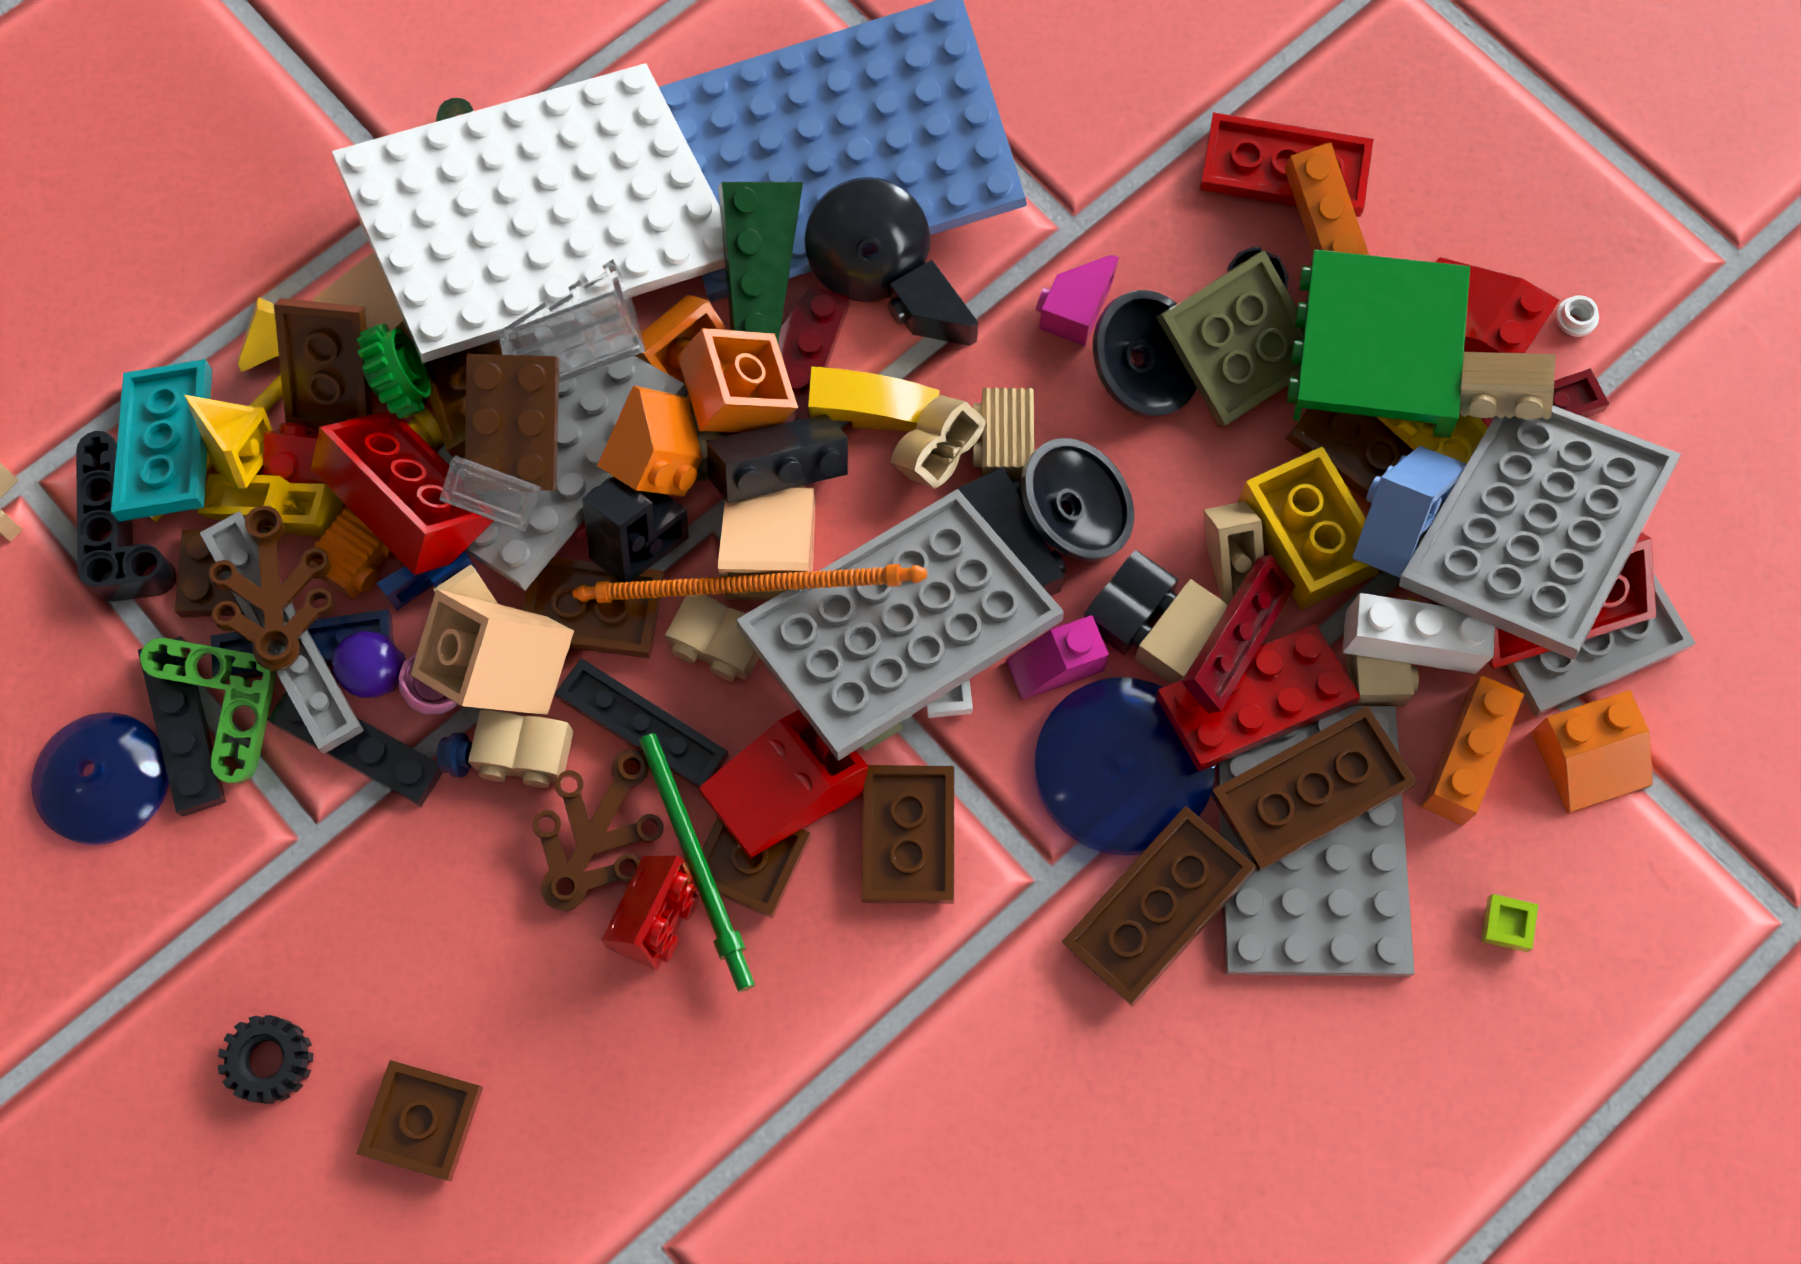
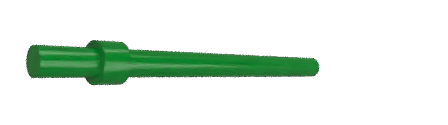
[639,733,755,992]

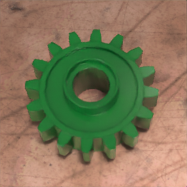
[357,323,431,419]

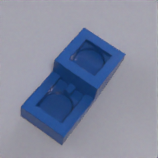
[377,551,478,611]

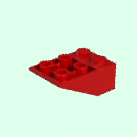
[698,710,868,858]
[601,855,700,971]

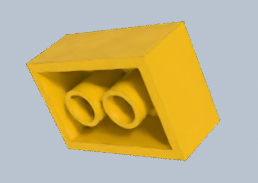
[1238,446,1380,610]

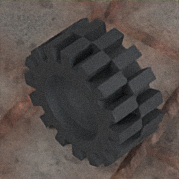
[218,1015,314,1104]

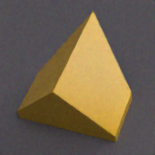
[238,297,279,372]
[184,395,273,489]

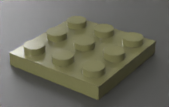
[1157,250,1303,427]

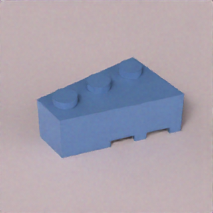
[1352,446,1467,578]

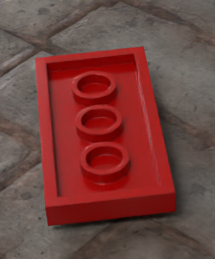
[1199,112,1374,217]
[1157,623,1360,772]

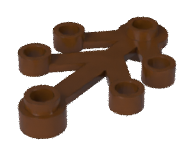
[209,506,335,671]
[532,750,664,911]

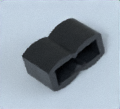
[1083,550,1179,655]

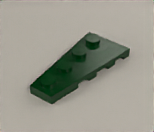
[718,182,803,343]

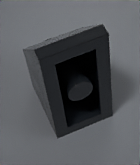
[888,260,978,346]

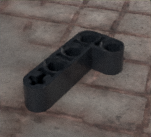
[76,431,177,602]

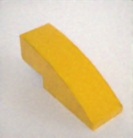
[808,367,939,431]
[197,474,344,537]

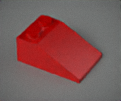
[1436,257,1560,358]

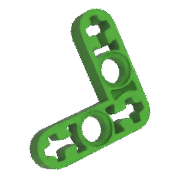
[140,638,276,783]

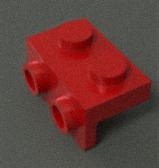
[263,423,325,484]

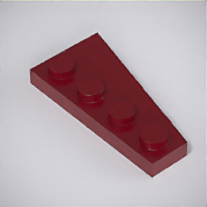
[778,286,850,424]

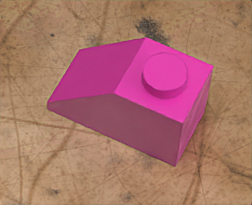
[1036,255,1119,346]
[1006,615,1109,700]

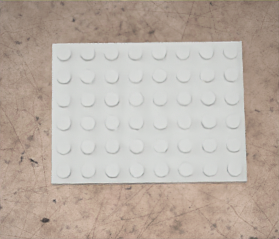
[332,63,725,363]

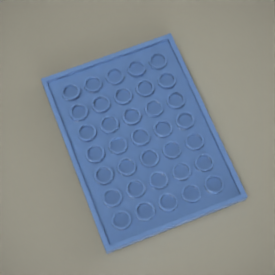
[659,0,1027,302]

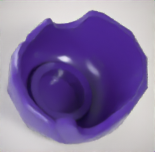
[332,630,406,698]

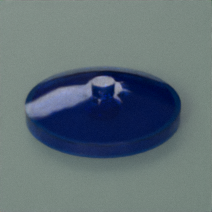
[1034,677,1215,855]

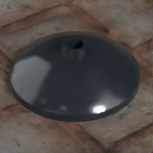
[804,177,930,302]
[1093,290,1197,417]
[1021,438,1134,562]

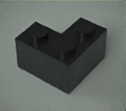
[582,476,689,583]

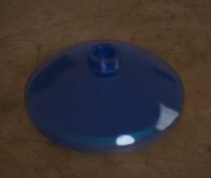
[31,712,169,845]

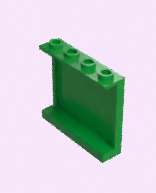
[1287,249,1470,438]

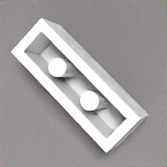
[1342,593,1495,674]

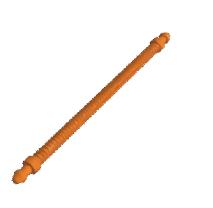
[572,564,928,603]

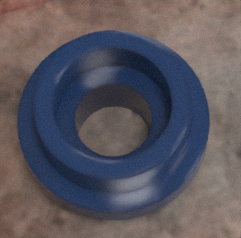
[437,732,472,777]

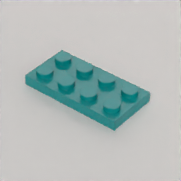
[111,359,212,522]

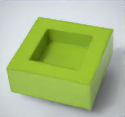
[1481,894,1539,952]

